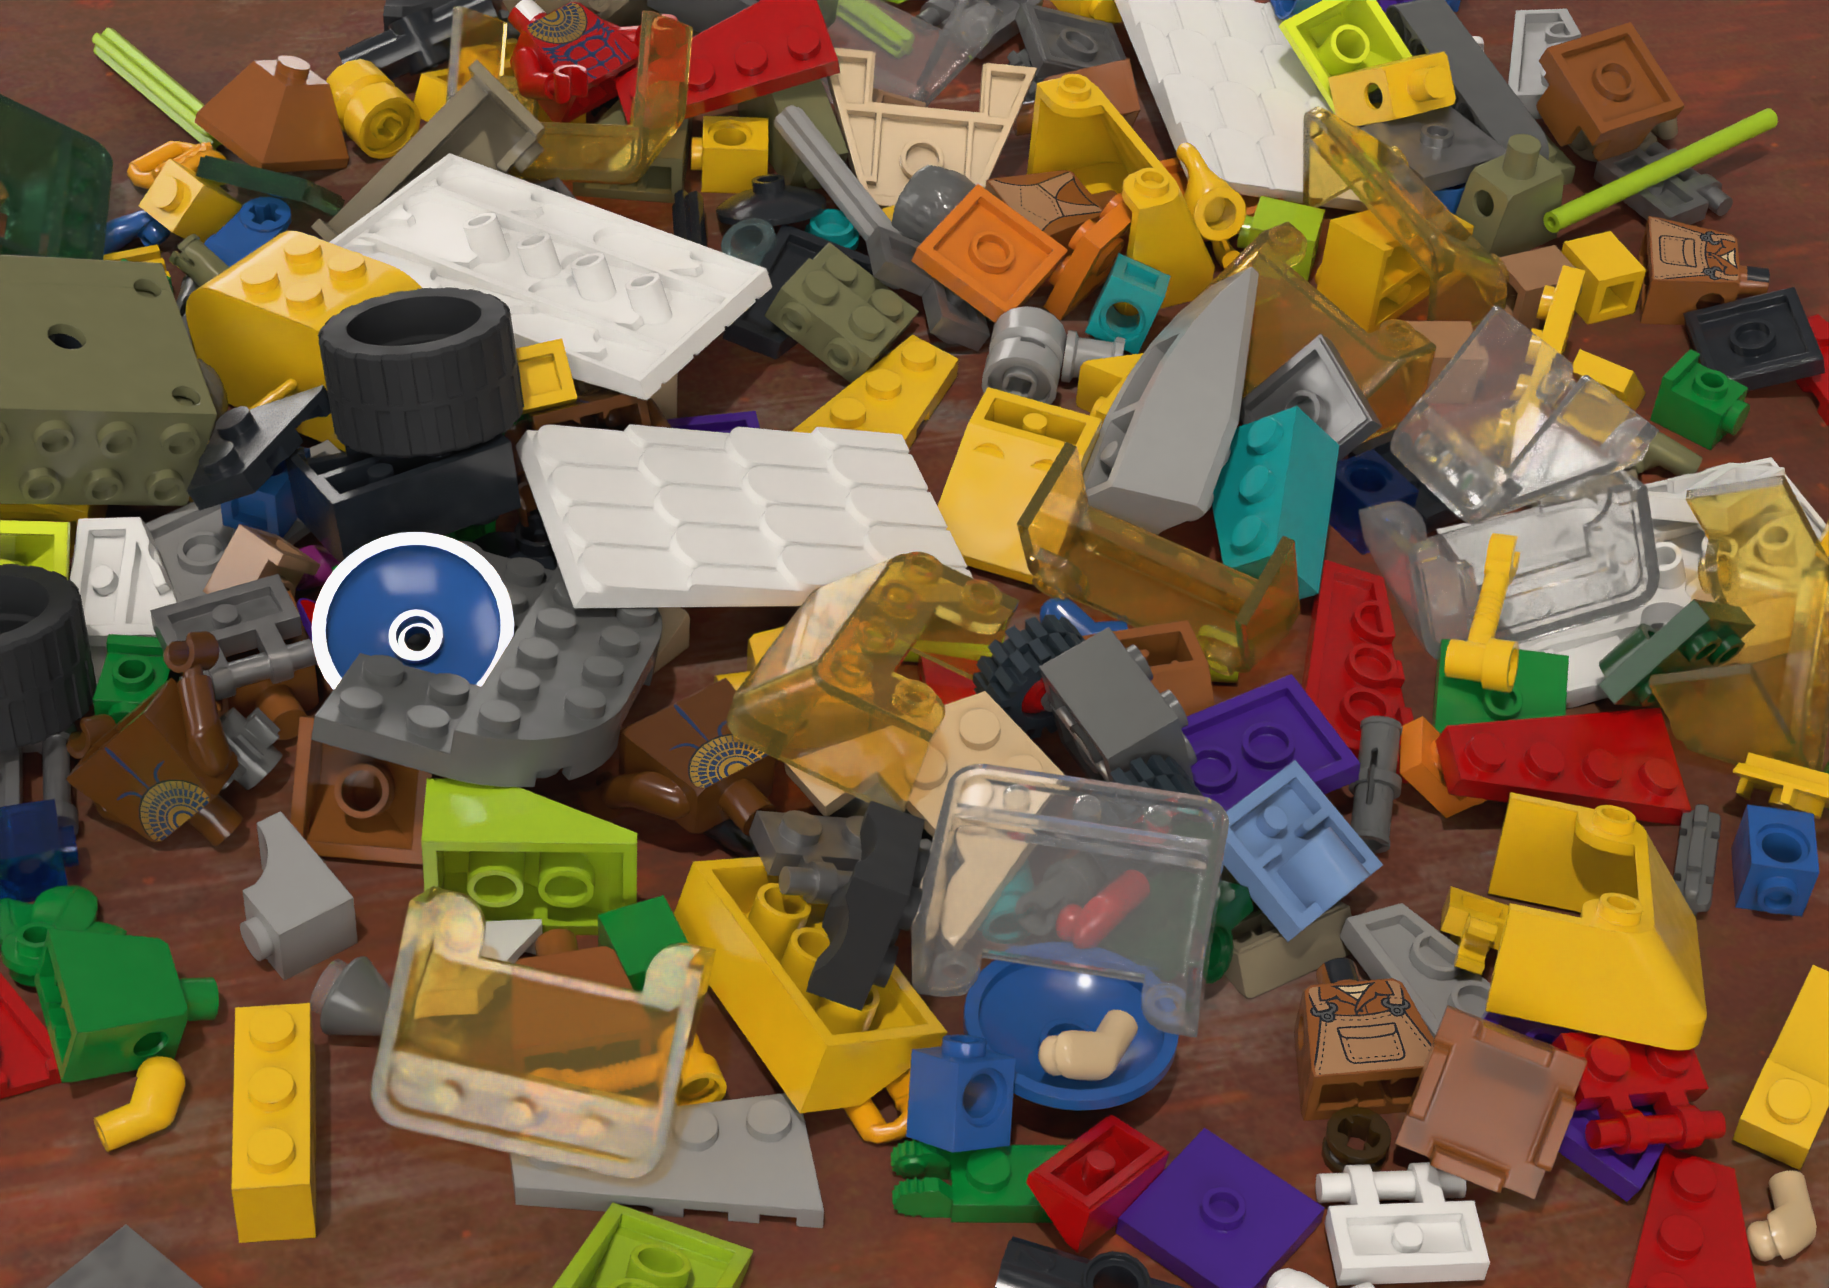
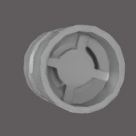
[982,306,1067,404]

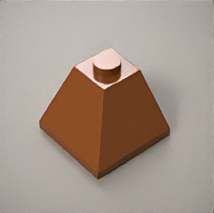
[195,55,349,174]
[290,716,434,865]

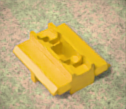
[1733,752,1829,819]

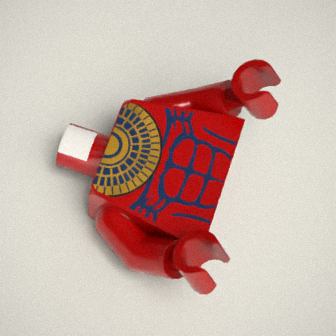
[508,0,681,128]

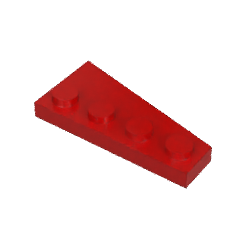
[1301,559,1414,785]

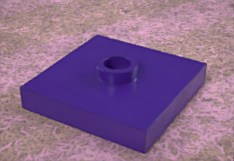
[1116,1128,1325,1288]

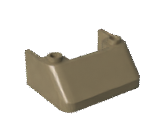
[311,59,545,242]

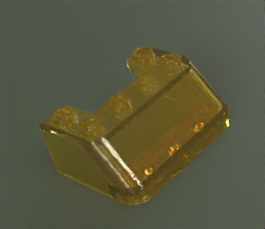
[726,552,1020,812]

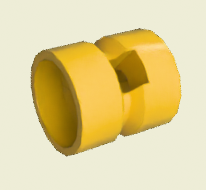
[326,59,421,159]

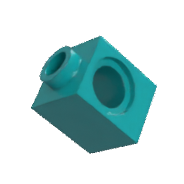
[1085,253,1171,354]

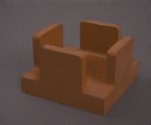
[1536,22,1685,162]
[1395,1005,1587,1199]

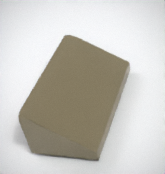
[1224,901,1352,998]

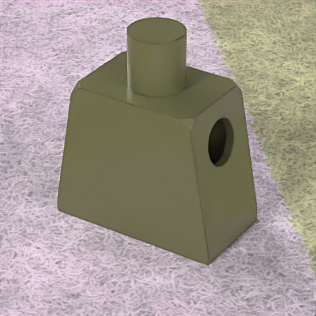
[1455,134,1564,272]

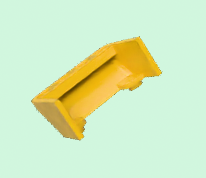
[1485,792,1707,1050]

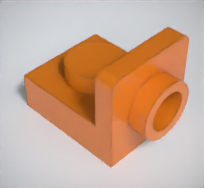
[1400,716,1487,818]

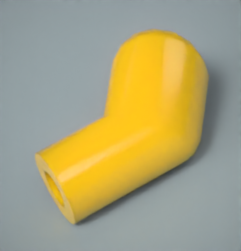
[94,1056,186,1152]

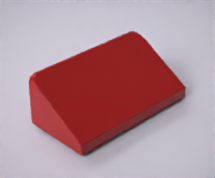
[1026,1114,1170,1253]

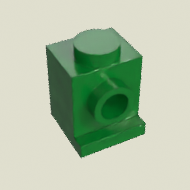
[1650,349,1750,451]
[93,634,180,724]

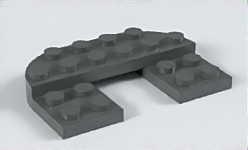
[311,541,662,787]

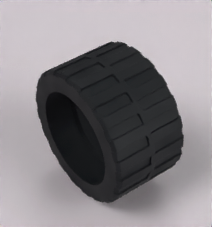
[318,287,524,458]
[0,564,97,753]

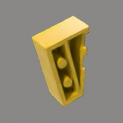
[1313,196,1474,340]

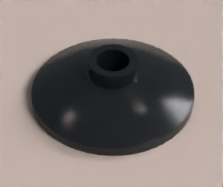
[716,174,826,227]

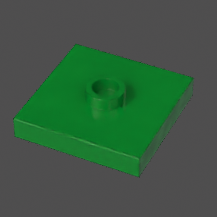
[1432,639,1569,734]

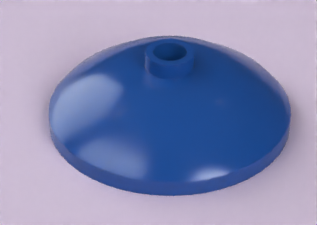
[312,532,515,690]
[963,942,1179,1111]

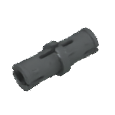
[1348,716,1403,853]

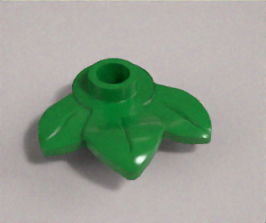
[0,885,127,986]

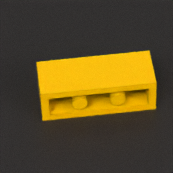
[231,1003,316,1243]

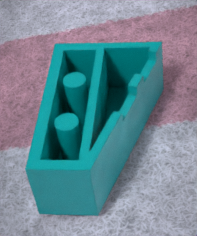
[1212,406,1340,609]

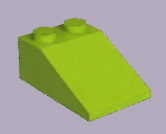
[421,778,637,935]
[553,1202,754,1288]

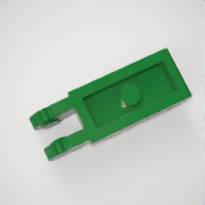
[891,1139,1067,1223]

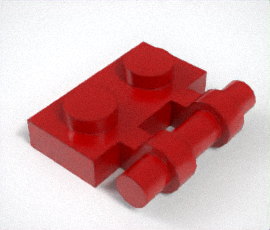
[1551,1032,1726,1155]

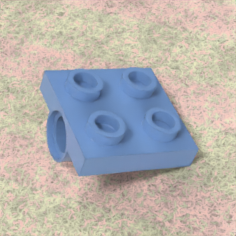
[1199,760,1383,942]

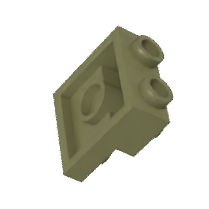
[764,242,919,383]

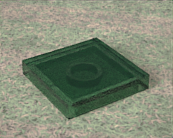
[196,155,345,217]

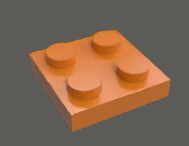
[911,184,1068,323]
[1043,193,1133,321]

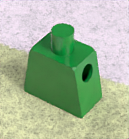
[34,929,219,1083]

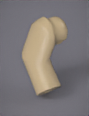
[1038,1010,1138,1081]
[1746,1171,1817,1261]

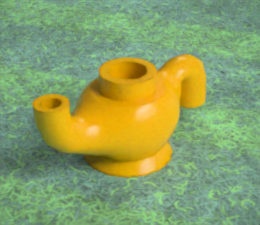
[1176,143,1247,272]

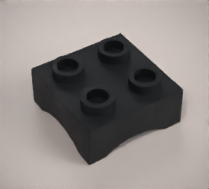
[806,801,930,1011]

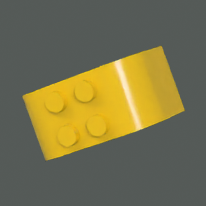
[186,231,422,452]

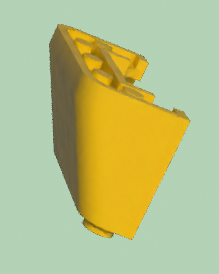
[1027,74,1215,316]

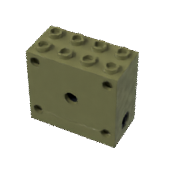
[0,255,217,506]

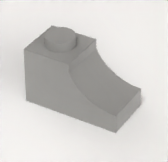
[240,811,357,980]

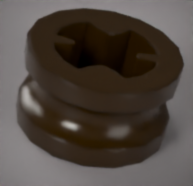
[1321,1106,1391,1173]

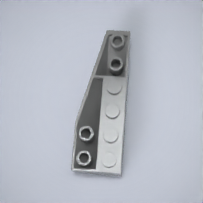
[1071,266,1259,548]

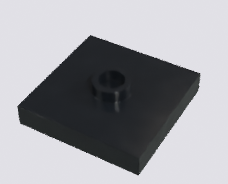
[1683,287,1825,391]

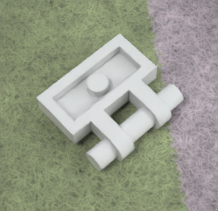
[1315,1162,1490,1286]

